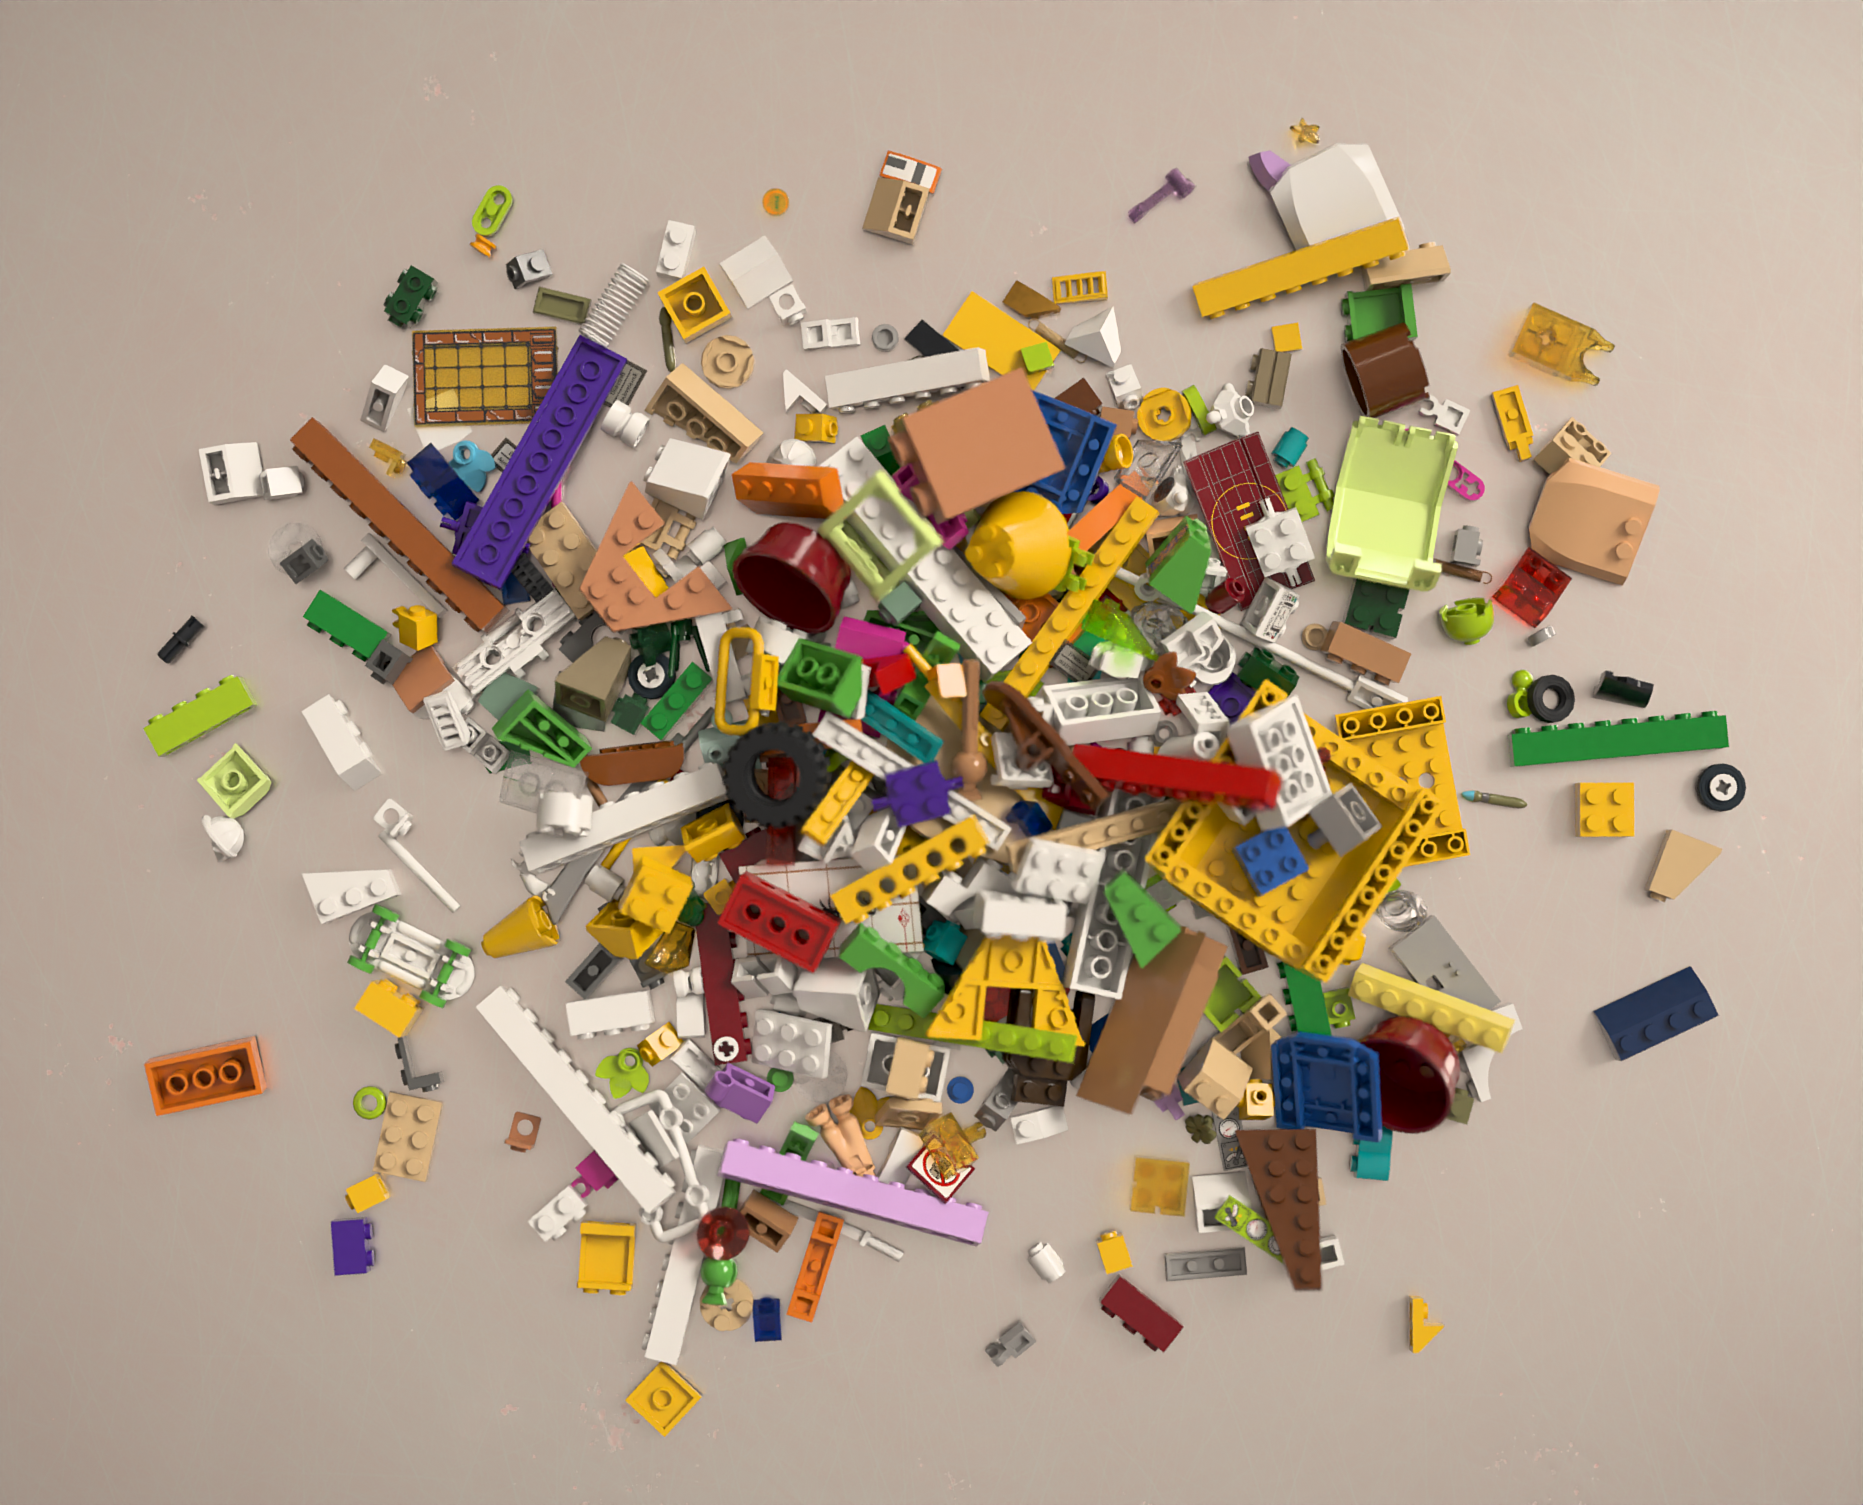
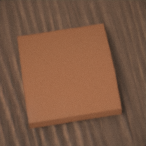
[392,645,455,713]

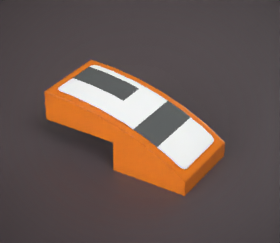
[879,150,942,194]

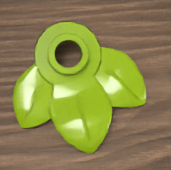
[595,1047,649,1099]

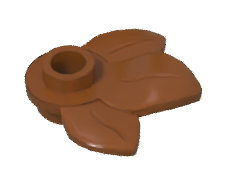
[1143,652,1196,700]

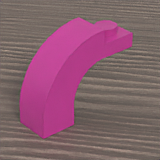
[892,464,969,550]

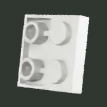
[990,732,1054,790]

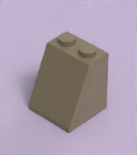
[555,636,631,722]

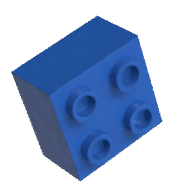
[1231,827,1309,897]

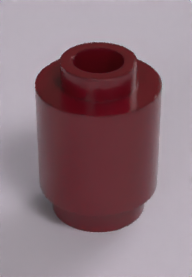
[1205,578,1245,615]

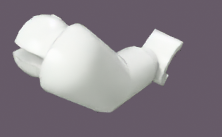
[511,851,555,902]

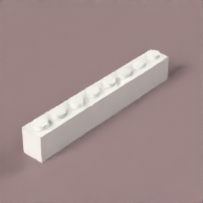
[519,762,729,875]
[642,1145,724,1365]

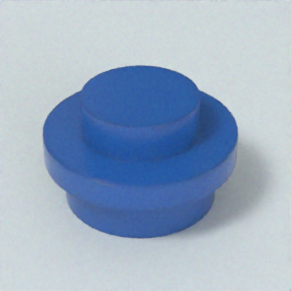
[947,1077,974,1104]

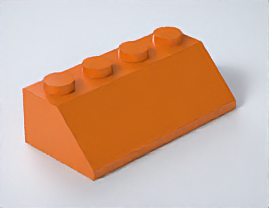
[731,462,844,519]

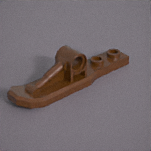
[982,681,1110,811]

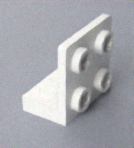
[1176,692,1230,748]

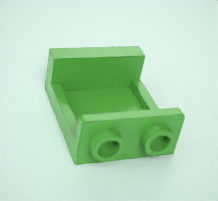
[1341,284,1418,341]

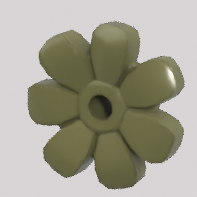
[1185,1114,1217,1144]

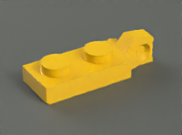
[1491,385,1534,462]

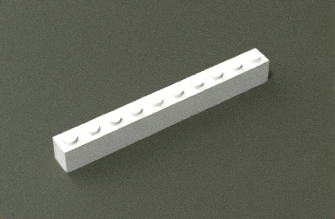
[476,986,677,1214]

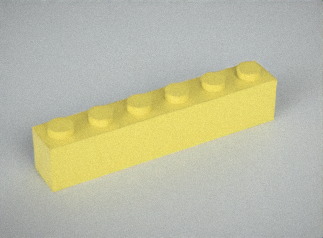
[1348,963,1515,1053]

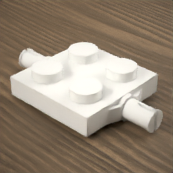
[1245,498,1315,586]

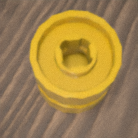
[1098,434,1133,474]

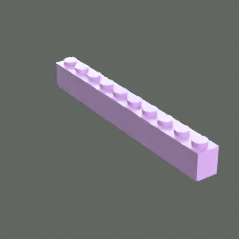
[717,1138,988,1247]

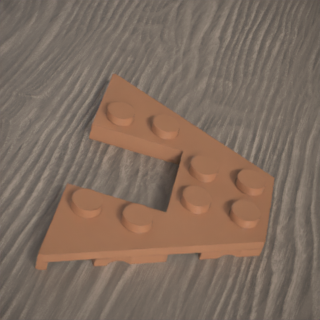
[579,481,732,633]

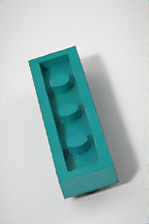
[861,689,944,763]

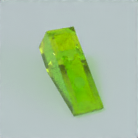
[1081,598,1159,662]

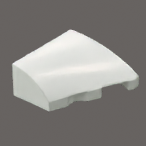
[1161,611,1224,688]

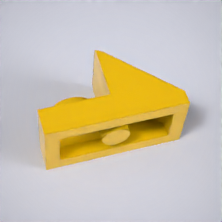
[1409,1296,1445,1353]

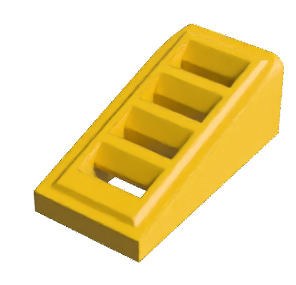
[1052,271,1108,304]

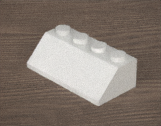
[1042,674,1161,746]

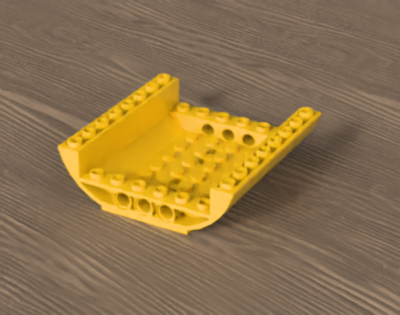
[1145,679,1446,983]

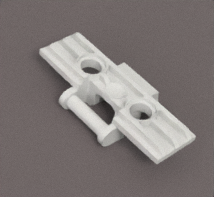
[452,588,576,696]

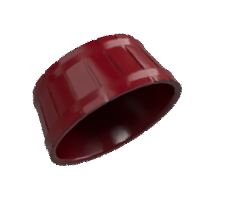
[732,522,851,634]
[1357,1016,1460,1134]

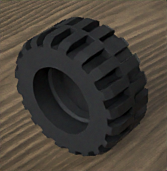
[722,721,832,829]

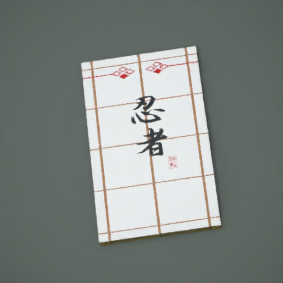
[738,854,925,960]

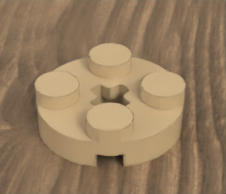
[700,1279,754,1331]

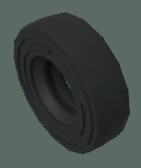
[1527,675,1575,723]

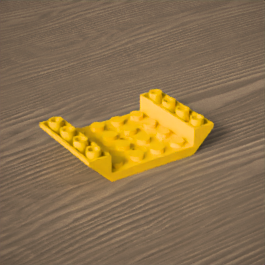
[1335,696,1470,867]

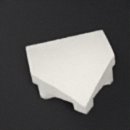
[797,814,855,864]

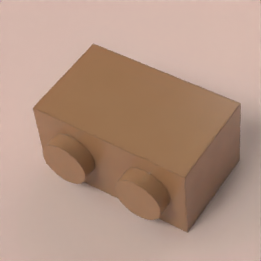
[739,1189,799,1253]

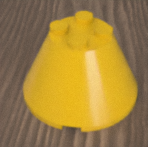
[966,491,1072,599]

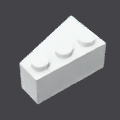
[301,694,382,791]

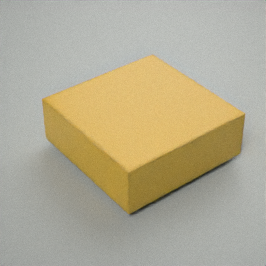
[1271,322,1302,353]

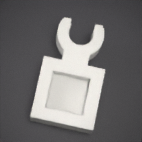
[1419,395,1470,435]

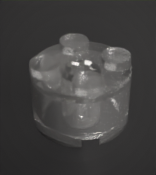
[1127,601,1189,658]

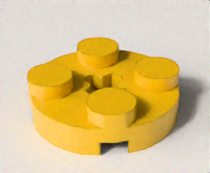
[1137,387,1192,442]

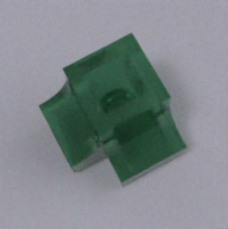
[628,623,671,667]

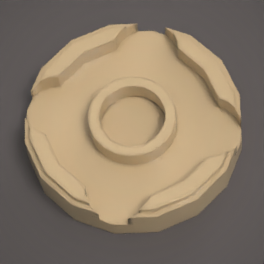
[701,335,754,389]

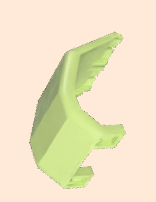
[1326,416,1458,592]

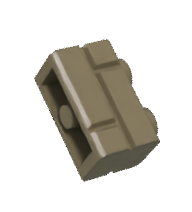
[1245,348,1292,409]

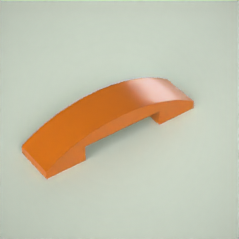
[786,1211,844,1323]

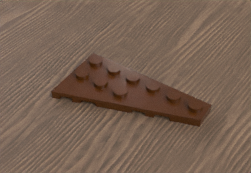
[1234,1129,1322,1291]

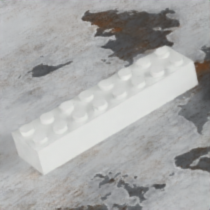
[1062,789,1165,999]

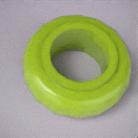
[353,1086,386,1120]

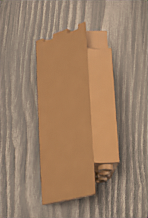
[1076,925,1228,1115]

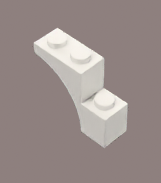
[921,858,1026,916]
[1458,1003,1523,1102]

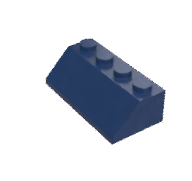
[1593,966,1719,1061]

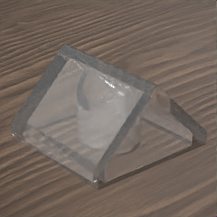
[1114,440,1183,502]

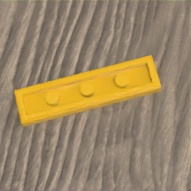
[800,760,875,847]

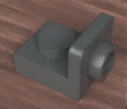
[280,539,328,584]
[629,946,668,990]

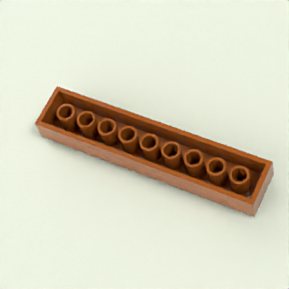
[290,417,510,633]

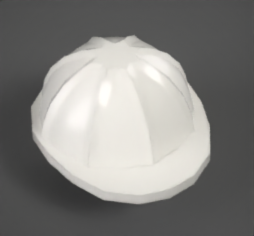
[766,439,817,466]
[1195,636,1236,685]
[201,815,244,863]

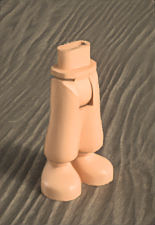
[805,1094,877,1177]

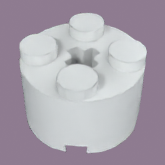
[746,616,808,666]
[536,792,593,837]

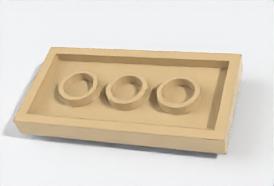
[527,502,597,621]

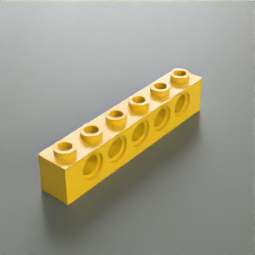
[830,814,990,925]

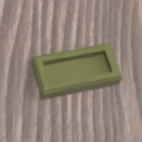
[533,286,592,325]

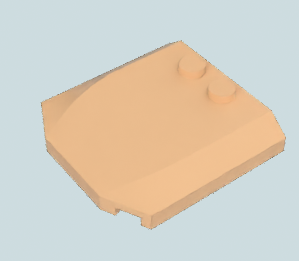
[1529,458,1660,586]

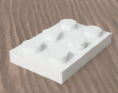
[1011,837,1106,905]
[751,1009,832,1079]

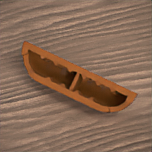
[580,741,684,786]

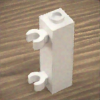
[695,609,751,703]

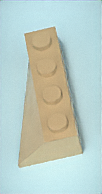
[644,363,764,463]

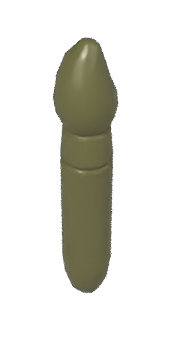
[659,307,676,372]

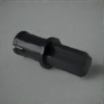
[157,615,205,664]

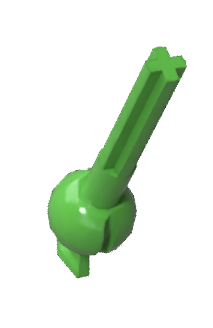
[701,1178,741,1306]

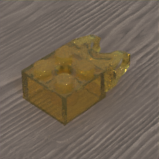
[1507,302,1615,386]

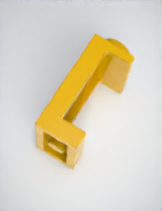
[577,1220,637,1295]

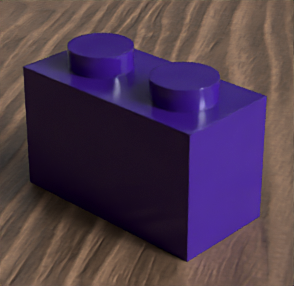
[331,1217,375,1276]

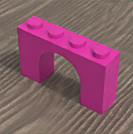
[817,616,909,738]

